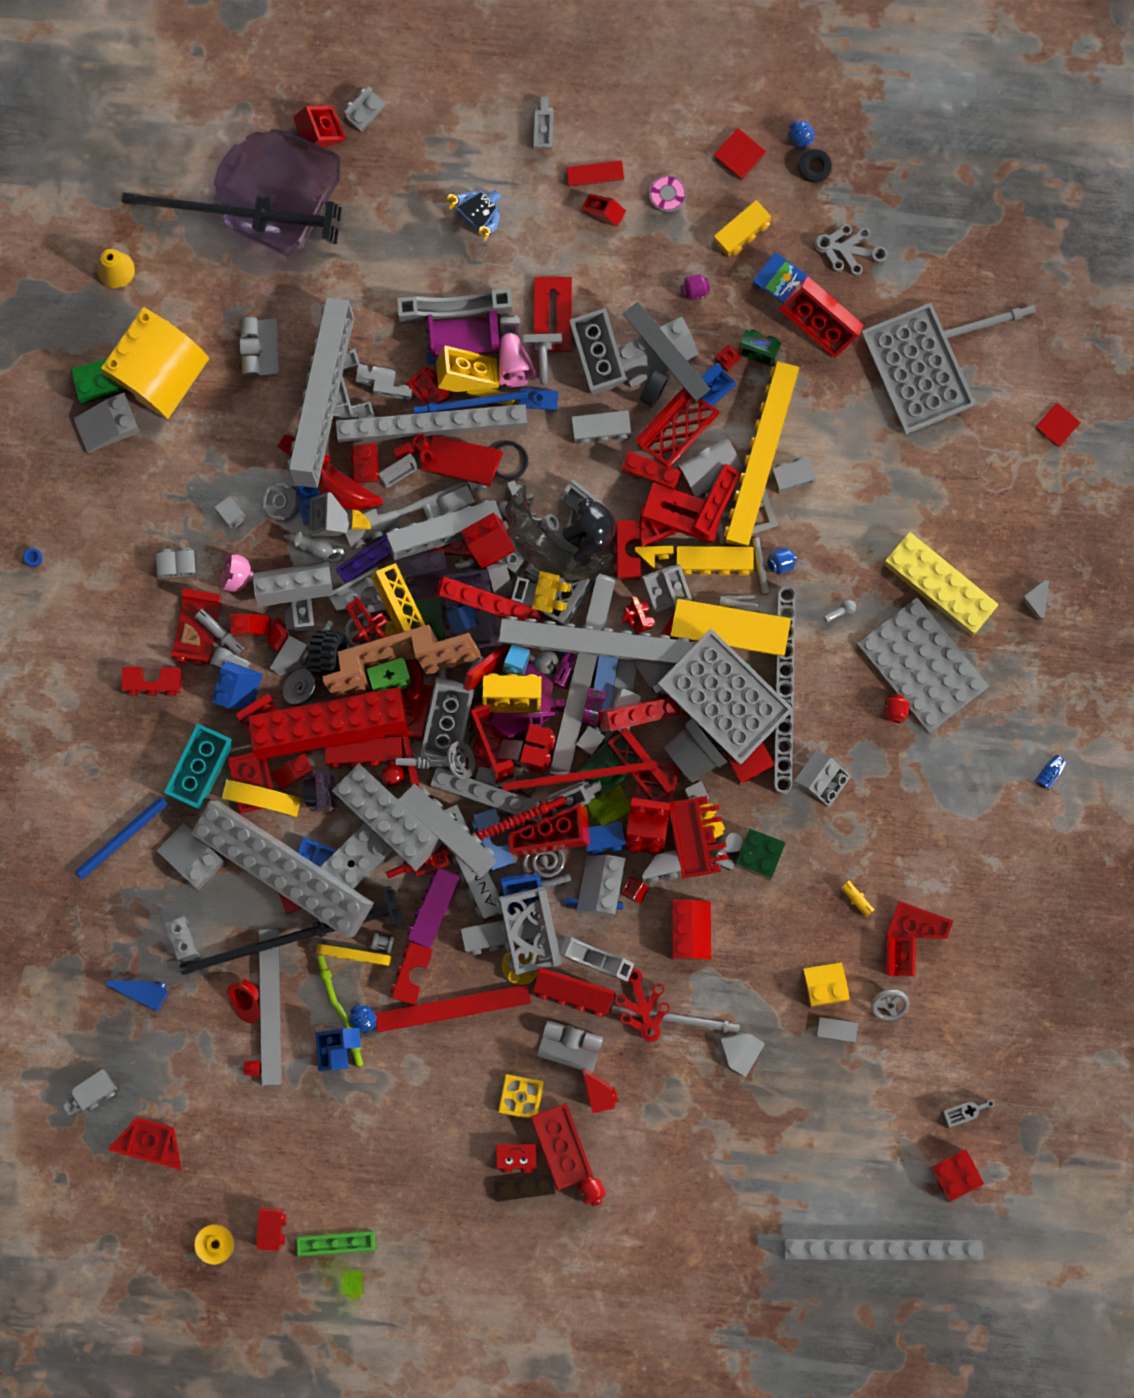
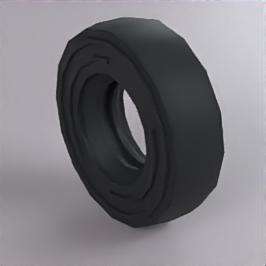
[798,149,832,183]

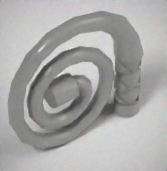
[522,850,572,888]

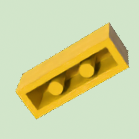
[713,200,771,257]

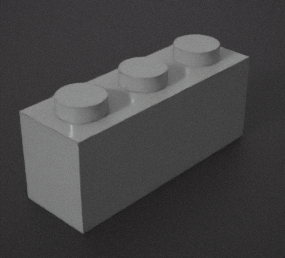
[572,410,631,445]

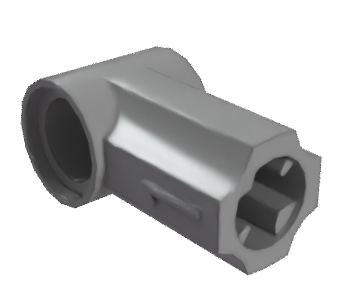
[210,646,251,669]

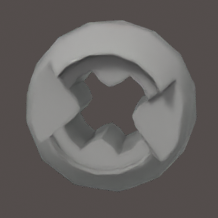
[535,650,558,674]

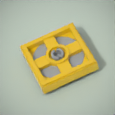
[498,1074,544,1119]

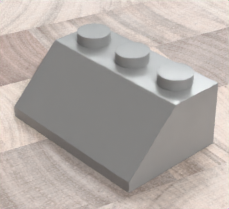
[576,855,625,919]

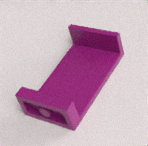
[425,310,499,357]

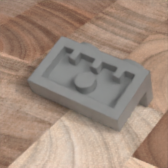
[344,87,387,132]

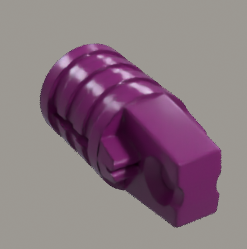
[551,652,577,689]

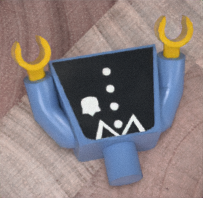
[445,190,502,241]

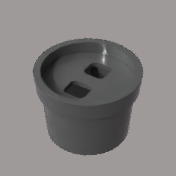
[664,717,728,783]

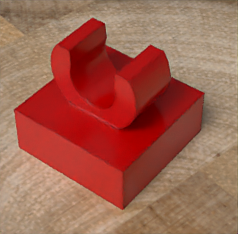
[715,344,742,372]

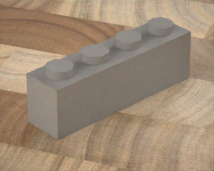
[461,915,542,956]

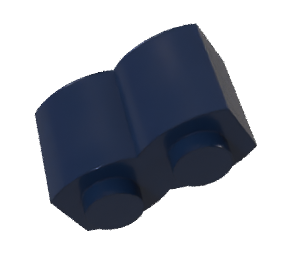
[445,603,479,635]

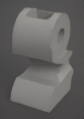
[715,833,742,872]

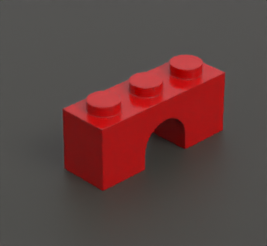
[621,451,681,489]
[613,520,641,580]
[122,667,182,697]
[390,942,433,1006]

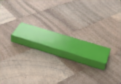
[296,1231,376,1257]

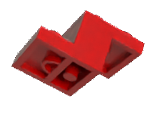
[625,798,670,855]

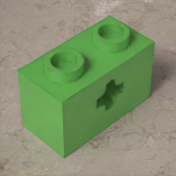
[367,657,412,692]

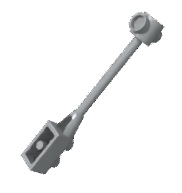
[345,481,487,549]

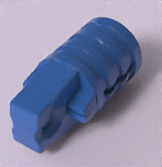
[1035,755,1066,790]

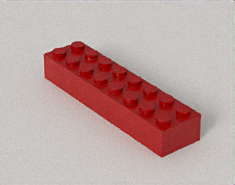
[249,687,408,760]

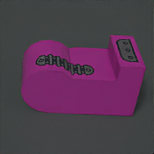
[581,688,606,726]

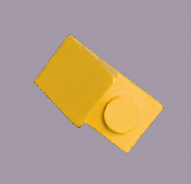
[635,546,674,572]

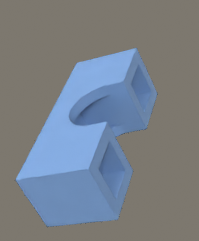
[471,808,515,872]

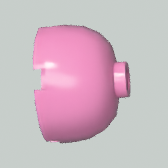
[220,553,253,592]

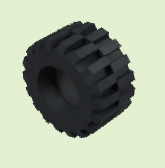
[308,630,347,678]

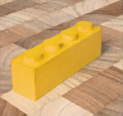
[677,546,754,576]

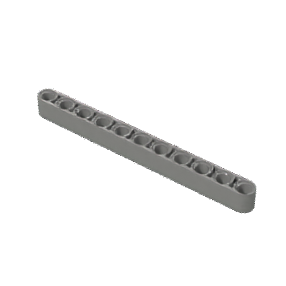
[550,574,616,775]
[774,586,795,795]

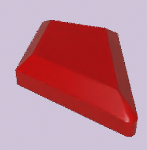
[267,617,289,652]

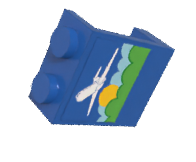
[752,252,812,304]

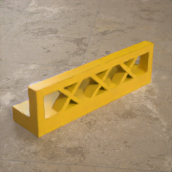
[371,563,425,634]

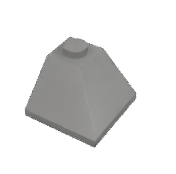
[309,492,349,536]

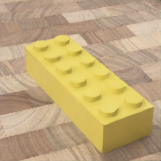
[884,532,999,637]

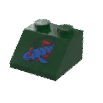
[738,329,782,367]

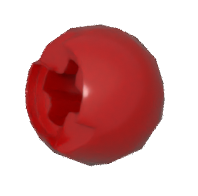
[381,764,405,787]

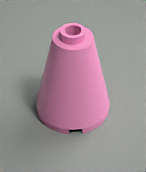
[499,333,536,388]

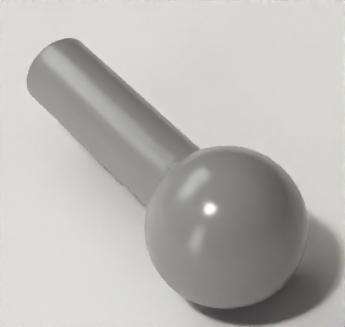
[823,599,856,623]

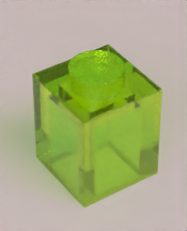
[343,1271,365,1299]

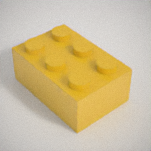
[483,674,541,713]

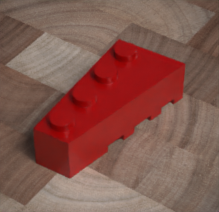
[508,803,590,857]

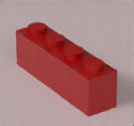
[598,695,680,731]
[325,737,403,769]

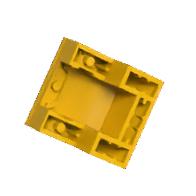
[101,307,209,420]

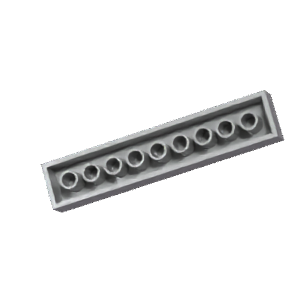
[287,298,354,488]
[191,800,374,938]

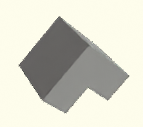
[511,577,537,607]

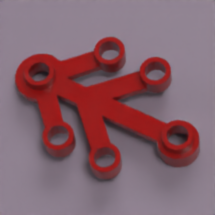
[615,969,670,1042]

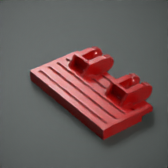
[668,796,729,879]

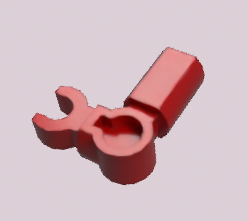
[393,434,436,465]

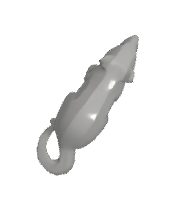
[284,532,345,563]

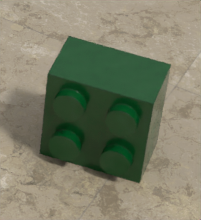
[735,828,786,881]

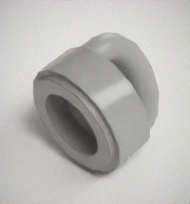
[540,514,559,535]

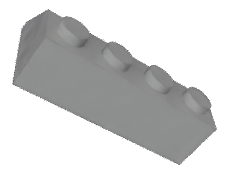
[570,308,627,395]
[618,317,699,388]
[253,561,334,607]
[420,677,474,759]

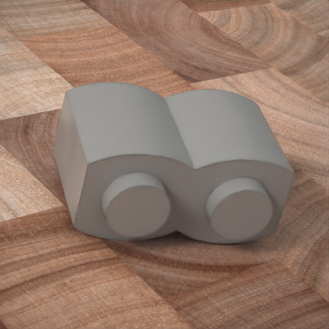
[156,548,196,579]

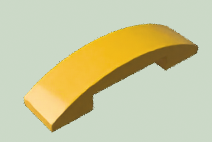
[222,780,301,817]

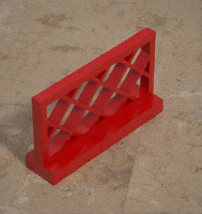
[635,388,720,468]

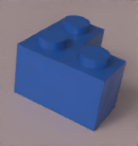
[315,1028,361,1071]

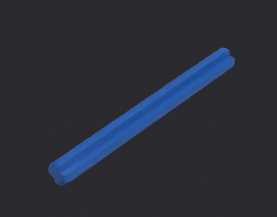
[75,797,168,879]

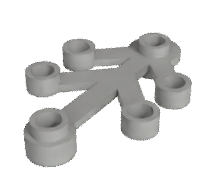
[814,224,887,276]

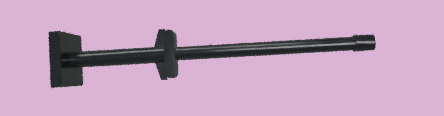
[122,192,342,245]
[179,886,405,976]

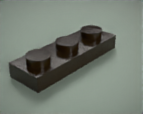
[495,1175,555,1202]

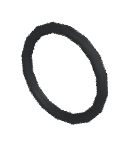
[494,442,529,480]

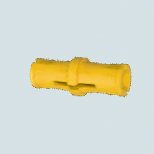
[840,880,875,917]

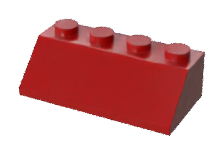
[778,276,864,358]
[533,968,615,1018]

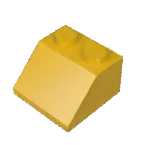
[803,962,850,1007]

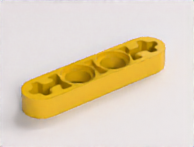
[315,944,391,966]

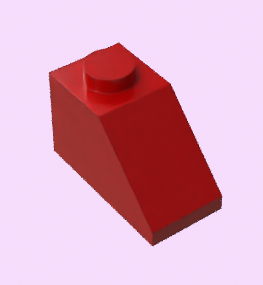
[581,194,627,226]
[230,613,271,637]
[272,753,315,791]

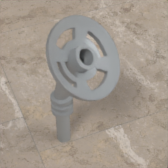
[395,741,475,780]

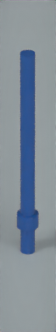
[414,390,528,414]

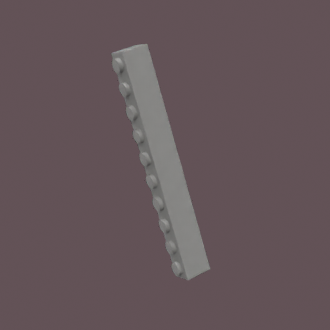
[336,404,527,444]
[499,616,693,665]
[784,1239,983,1260]

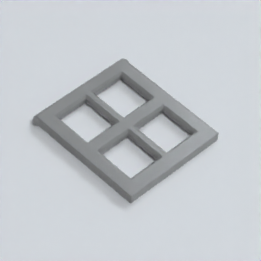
[704,483,778,545]

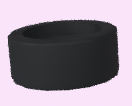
[639,369,669,407]

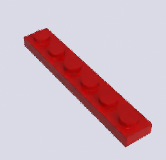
[436,577,544,623]

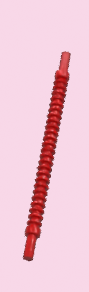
[386,796,566,879]

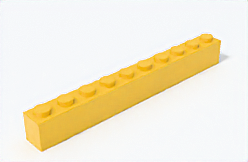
[723,361,799,547]

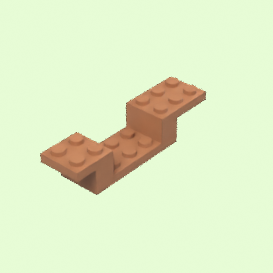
[323,625,481,699]

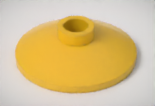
[195,1225,234,1264]

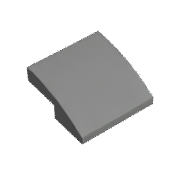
[641,564,692,613]

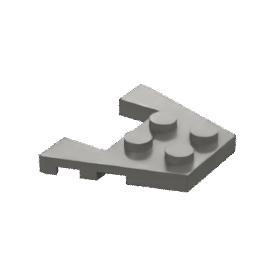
[305,349,375,419]

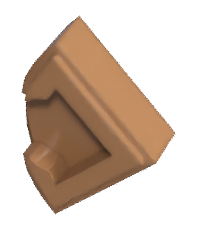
[181,624,200,647]

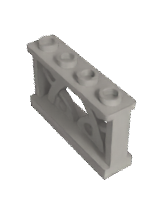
[496,886,562,975]

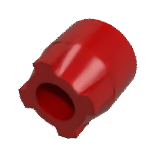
[244,1060,262,1076]

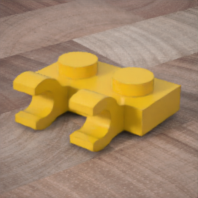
[532,571,571,613]

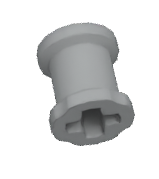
[371,932,395,954]

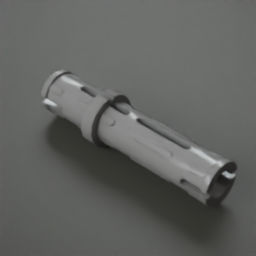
[194,609,245,656]

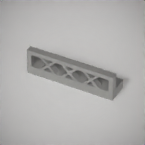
[544,555,605,626]

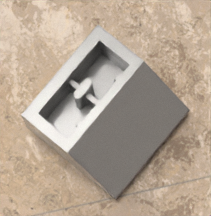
[795,750,851,807]

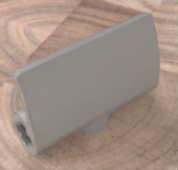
[240,317,279,376]
[677,438,743,497]
[537,1020,603,1072]

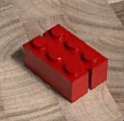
[520,724,556,775]

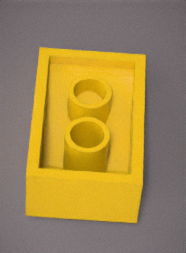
[436,346,499,392]

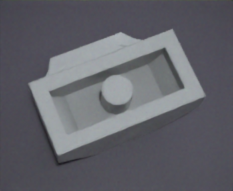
[284,599,315,631]

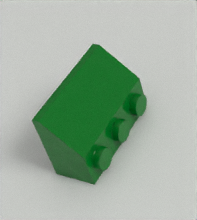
[72,358,128,405]

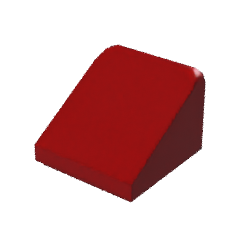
[620,876,649,904]

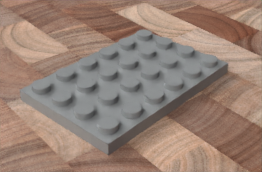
[861,303,976,435]
[857,597,989,734]
[657,629,794,765]

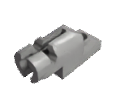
[356,364,413,401]

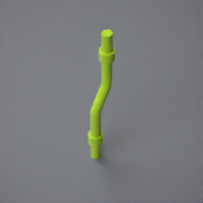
[317,955,363,1067]

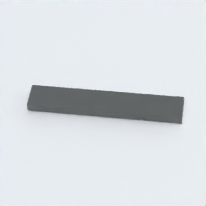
[623,302,710,402]

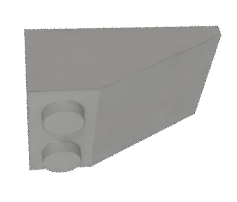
[74,393,140,453]
[157,823,225,891]

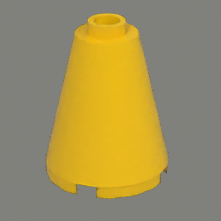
[97,249,135,288]

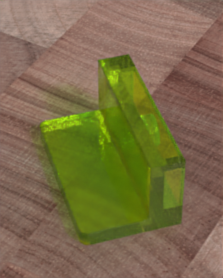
[587,785,631,827]

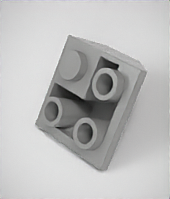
[642,850,681,885]

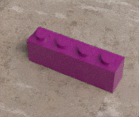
[406,868,461,949]

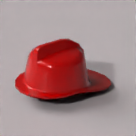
[227,979,260,1023]

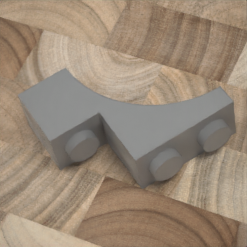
[559,936,634,982]

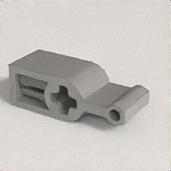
[423,485,476,518]
[942,1100,995,1128]

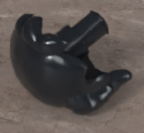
[562,498,616,562]

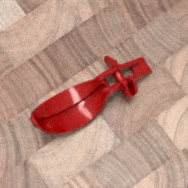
[277,434,385,510]
[345,597,424,699]

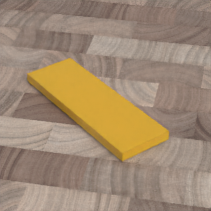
[671,599,791,657]

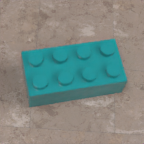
[164,723,234,811]

